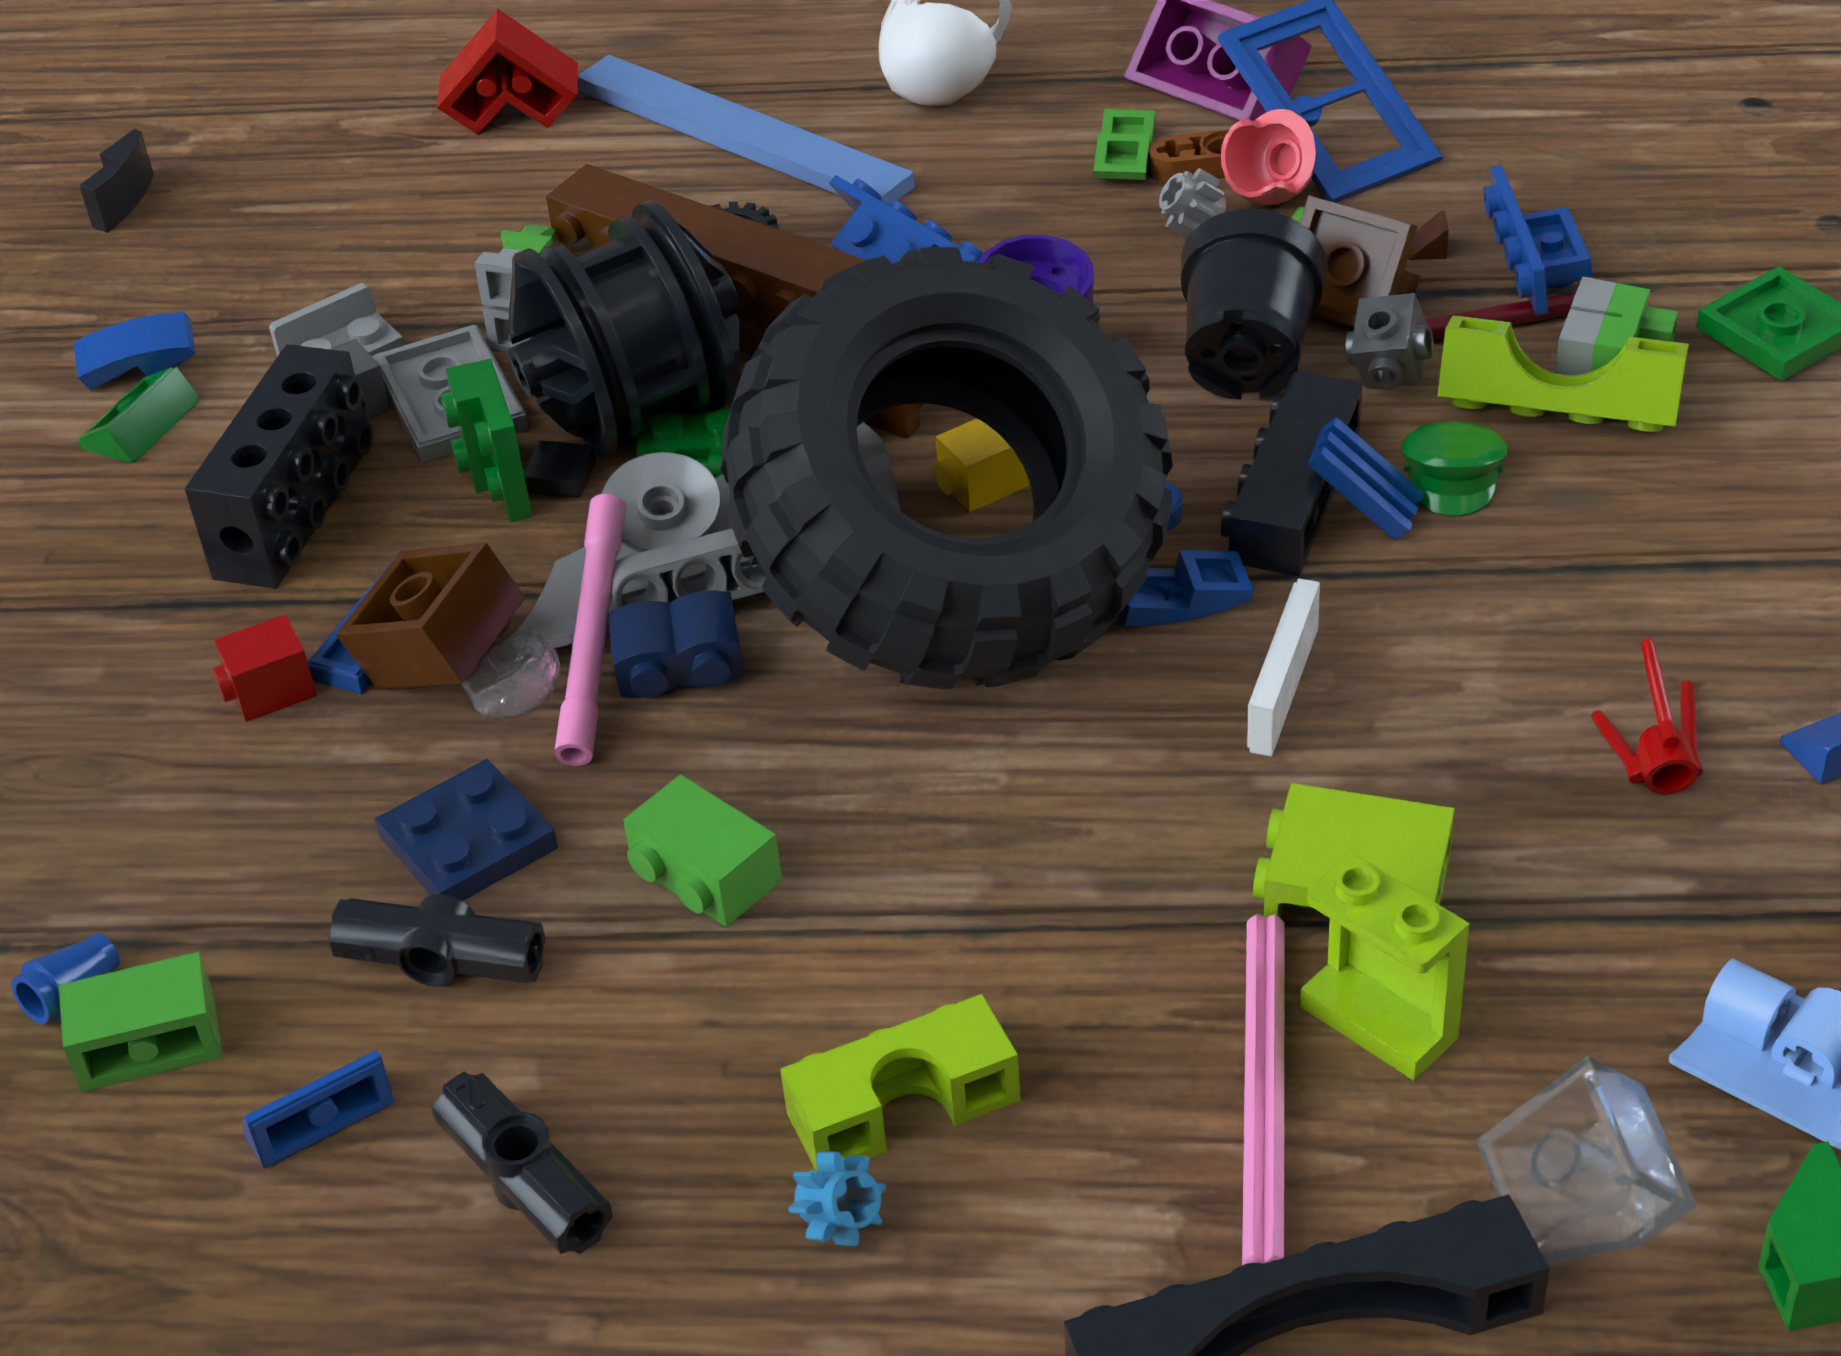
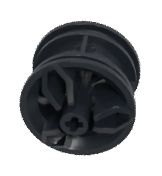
[508,200,740,458]

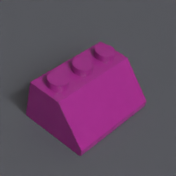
[1124,0,1312,121]

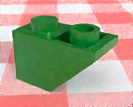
[1758,1141,1841,1331]

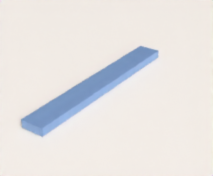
[578,55,915,204]

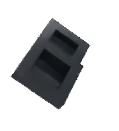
[79,129,154,233]

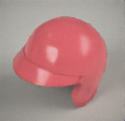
[1221,109,1316,206]

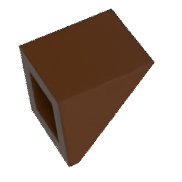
[1408,211,1449,260]

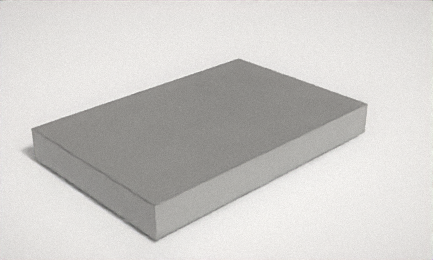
[372,325,529,463]

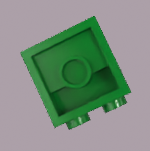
[440,358,533,523]

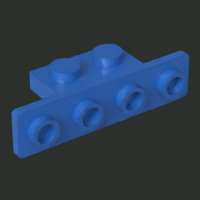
[1483,165,1592,316]
[829,175,984,264]

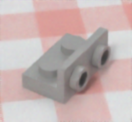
[269,283,404,356]

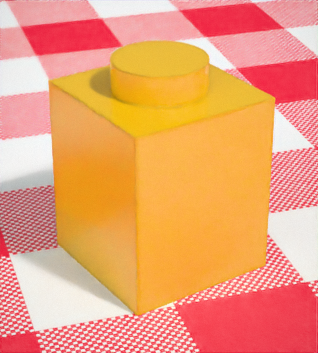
[933,419,1030,512]

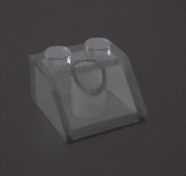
[1476,1056,1697,1264]

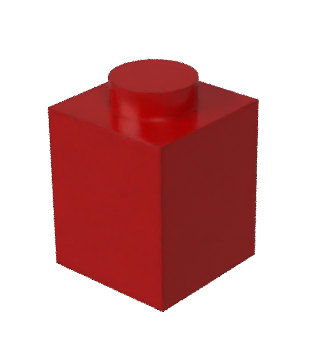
[211,614,317,722]

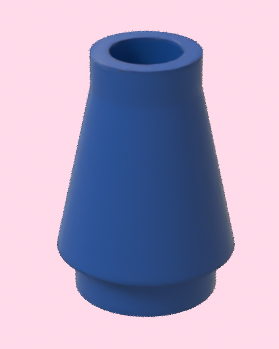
[11,933,120,1024]

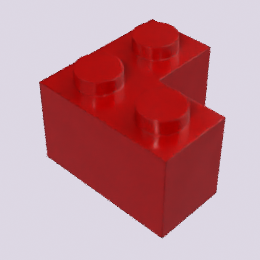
[437,9,578,135]

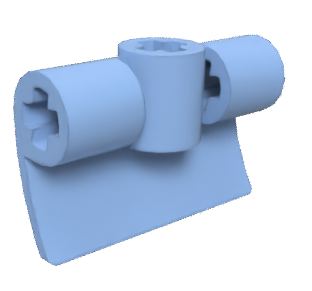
[1669,958,1841,1150]

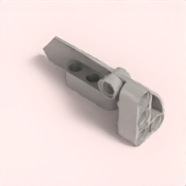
[502,422,900,654]

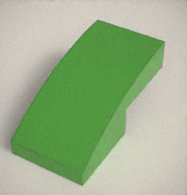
[1093,109,1156,180]

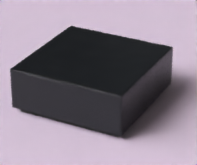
[524,440,597,497]

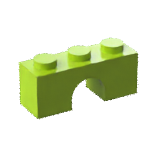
[780,994,1021,1169]

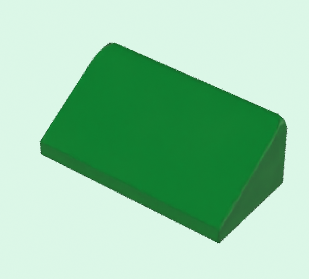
[77,367,199,462]

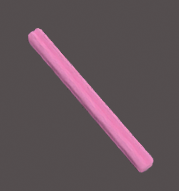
[1242,914,1285,1265]

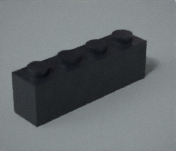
[1221,371,1362,576]

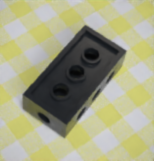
[184,344,373,589]

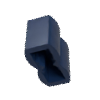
[608,590,745,698]

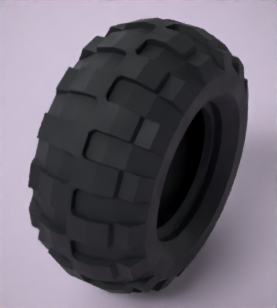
[720,247,1173,690]

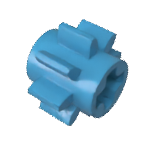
[788,1151,887,1246]

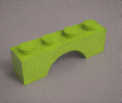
[1437,315,1689,432]

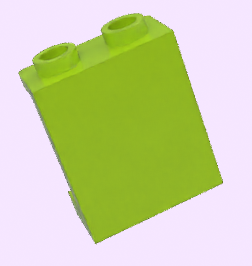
[1253,783,1455,917]
[1300,851,1470,1081]

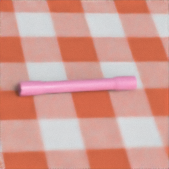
[554,494,626,766]

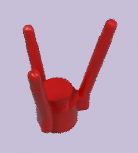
[1591,638,1703,795]

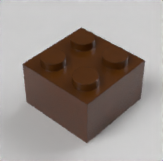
[335,542,526,689]

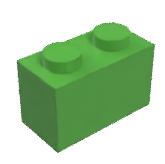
[623,774,782,927]
[59,952,222,1092]

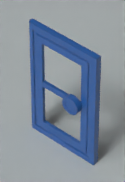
[1217,0,1443,203]

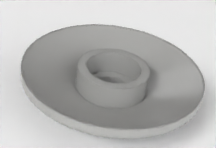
[602,452,721,552]

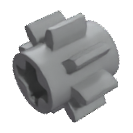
[1159,168,1226,238]

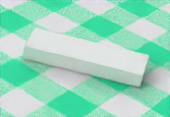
[1247,578,1320,757]

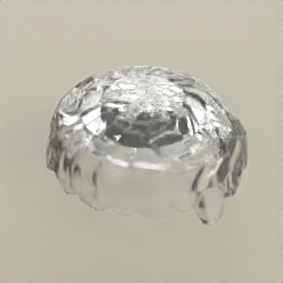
[462,630,561,719]

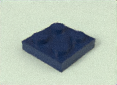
[375,758,558,901]

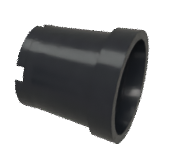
[1181,209,1328,400]

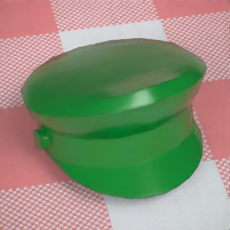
[1401,421,1508,517]

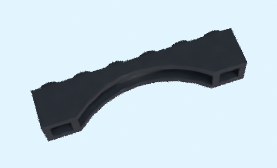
[1064,1194,1549,1356]

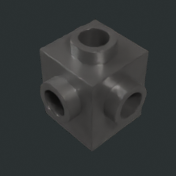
[1346,293,1434,388]

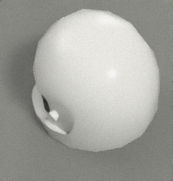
[879,0,1012,107]

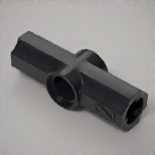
[329,894,546,986]
[432,1071,613,1254]

